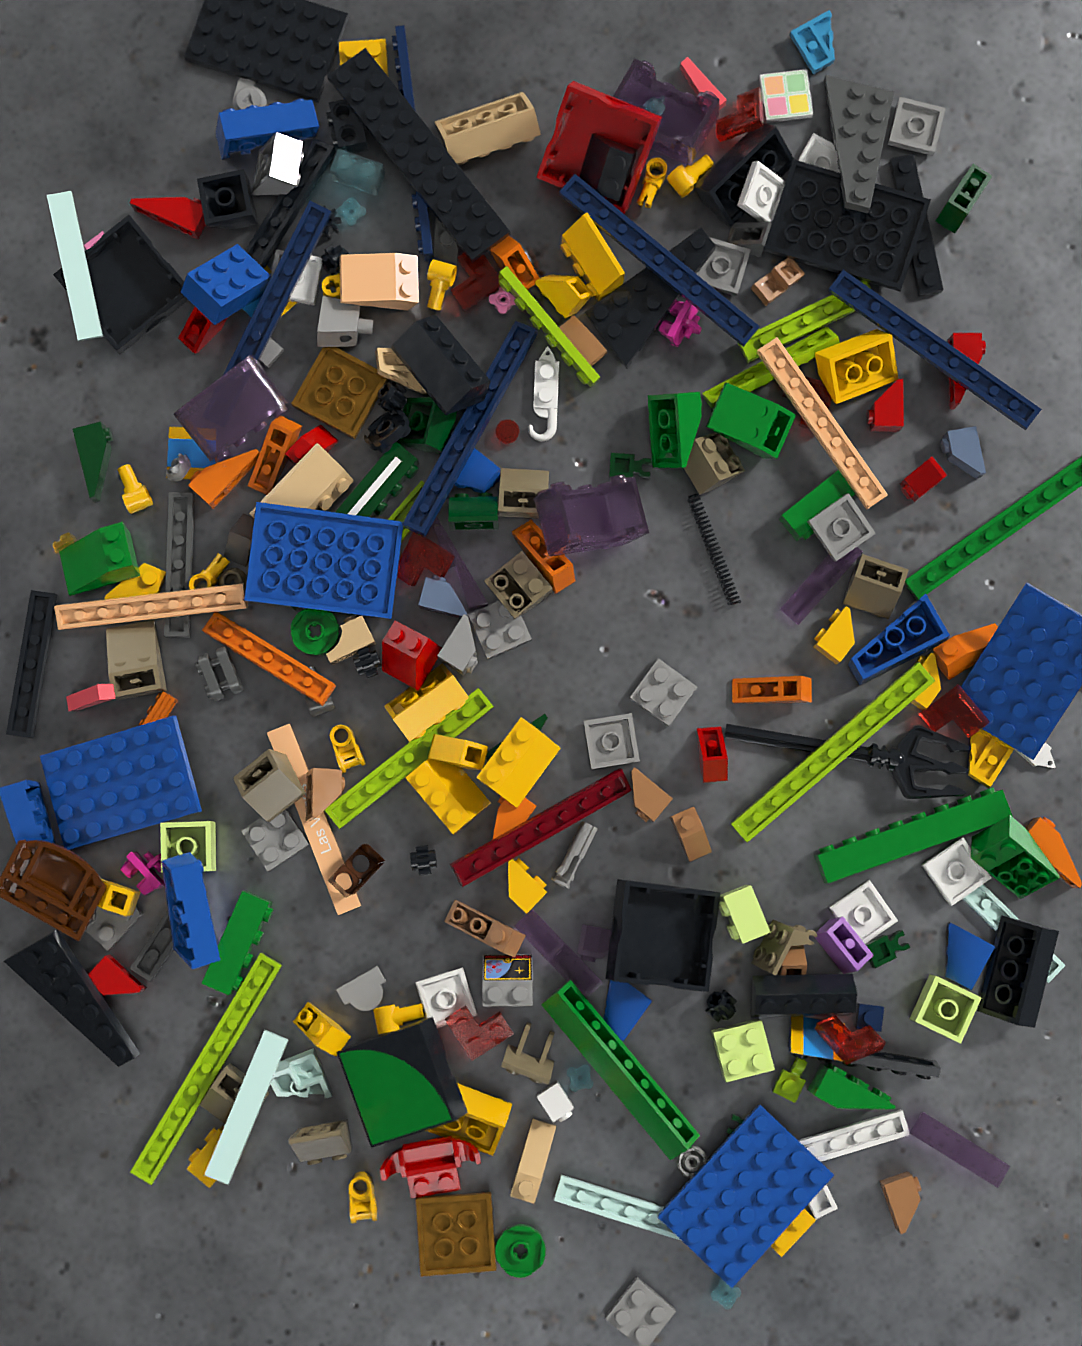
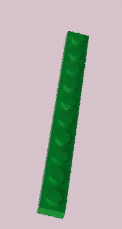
[904,457,1082,601]

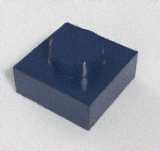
[855,1003,884,1032]

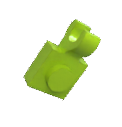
[772,1057,808,1103]

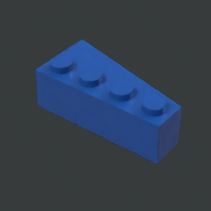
[215,99,319,160]
[848,594,950,686]
[0,780,56,845]
[161,852,220,970]

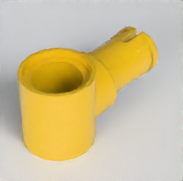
[666,154,713,198]
[637,158,667,208]
[427,259,457,310]
[117,464,153,514]
[189,553,230,589]
[373,1003,424,1034]

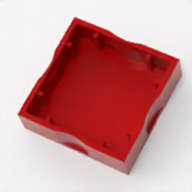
[536,81,662,213]

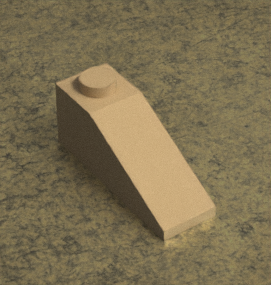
[510,1118,556,1204]

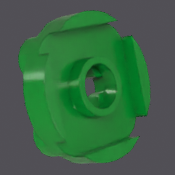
[291,608,340,656]
[495,1224,546,1278]

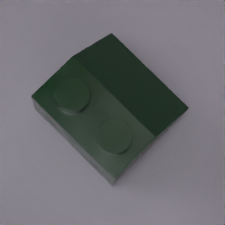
[396,397,457,453]
[448,493,499,531]

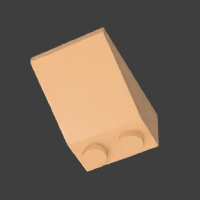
[340,253,419,311]

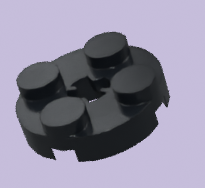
[364,409,411,454]

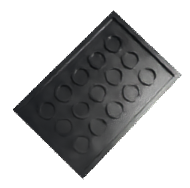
[184,0,349,103]
[763,159,931,292]

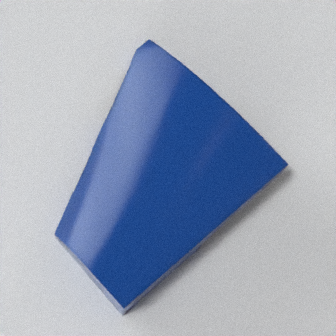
[455,448,500,493]
[945,922,995,990]
[603,980,652,1041]

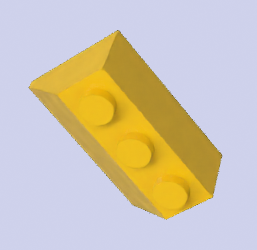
[560,213,625,302]
[815,329,899,404]
[384,663,469,742]
[476,717,561,808]
[405,758,491,835]
[426,1083,512,1156]

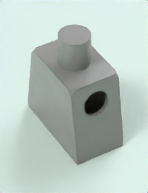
[317,296,374,347]

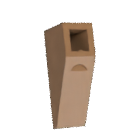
[444,900,526,957]

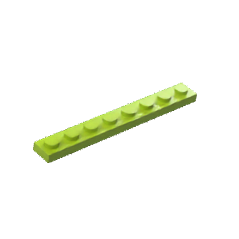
[325,688,494,829]

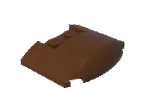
[0,839,107,941]

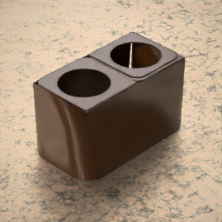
[328,844,385,898]

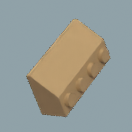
[435,92,541,165]
[249,443,354,518]

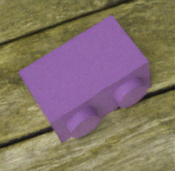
[815,916,874,974]

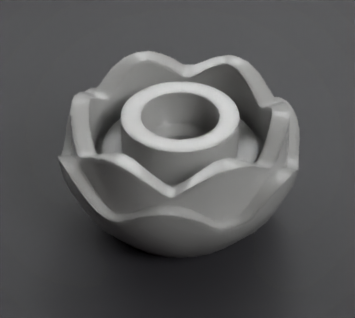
[165,453,191,482]
[676,1146,708,1178]

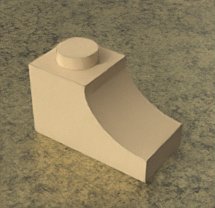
[326,614,376,665]

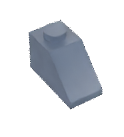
[941,426,986,479]
[418,575,468,619]

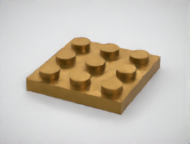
[291,347,389,439]
[416,1192,496,1276]

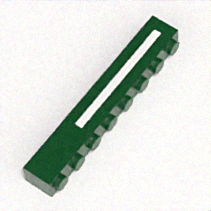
[290,442,419,611]

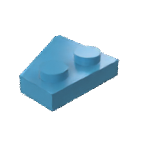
[789,10,835,74]

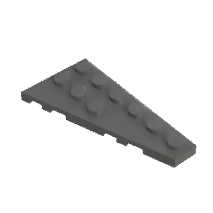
[824,75,894,213]

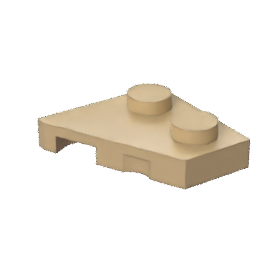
[375,348,427,395]

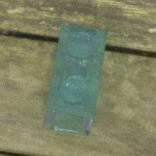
[330,148,385,196]

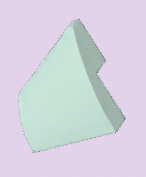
[271,1048,332,1098]

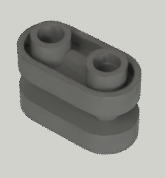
[195,646,244,702]

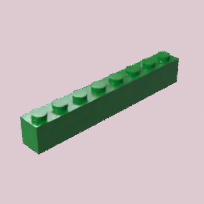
[814,787,1013,883]
[541,980,700,1160]

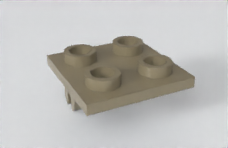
[751,919,818,976]
[501,1022,555,1085]

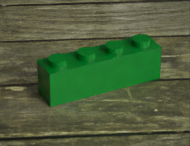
[779,470,856,541]
[201,891,274,995]

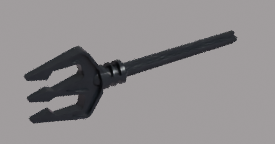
[724,724,971,799]

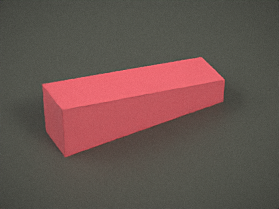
[680,57,727,117]
[66,684,115,712]

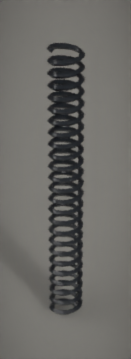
[687,493,741,605]

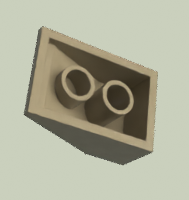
[289,1119,352,1165]

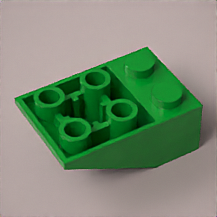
[706,383,796,459]
[971,815,1060,899]
[807,1063,896,1109]

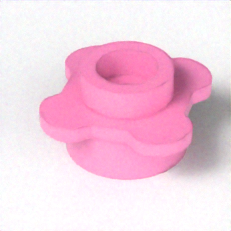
[489,286,516,314]

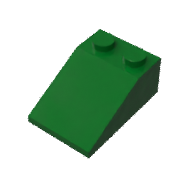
[647,392,702,468]
[59,522,140,596]

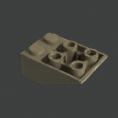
[106,620,167,700]

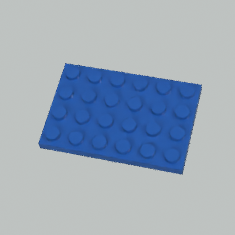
[244,502,403,619]
[948,583,1082,760]
[40,716,202,850]
[657,1104,834,1288]

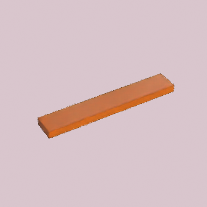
[202,612,336,706]

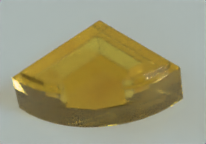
[52,532,77,554]

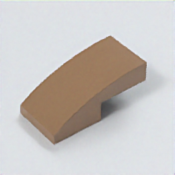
[751,258,805,306]
[559,315,608,366]

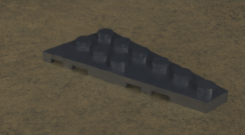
[585,228,716,369]
[3,930,140,1067]

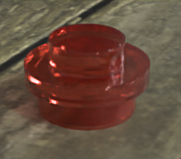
[495,419,519,444]

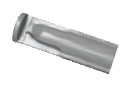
[551,821,598,889]

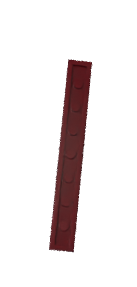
[450,768,632,887]

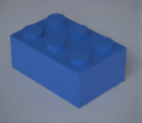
[181,244,271,325]

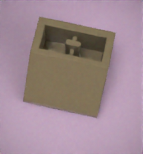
[684,432,745,495]
[498,468,549,519]
[484,551,553,619]
[842,554,909,619]
[233,749,306,822]
[200,1063,270,1124]

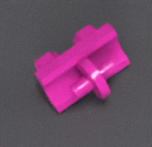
[659,300,702,348]
[120,851,165,895]

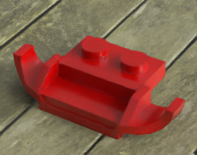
[380,1136,481,1199]

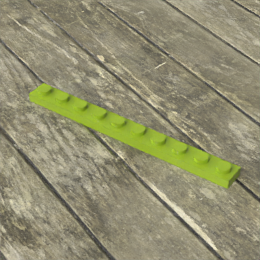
[731,662,935,843]
[130,953,283,1185]

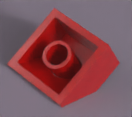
[382,621,442,691]

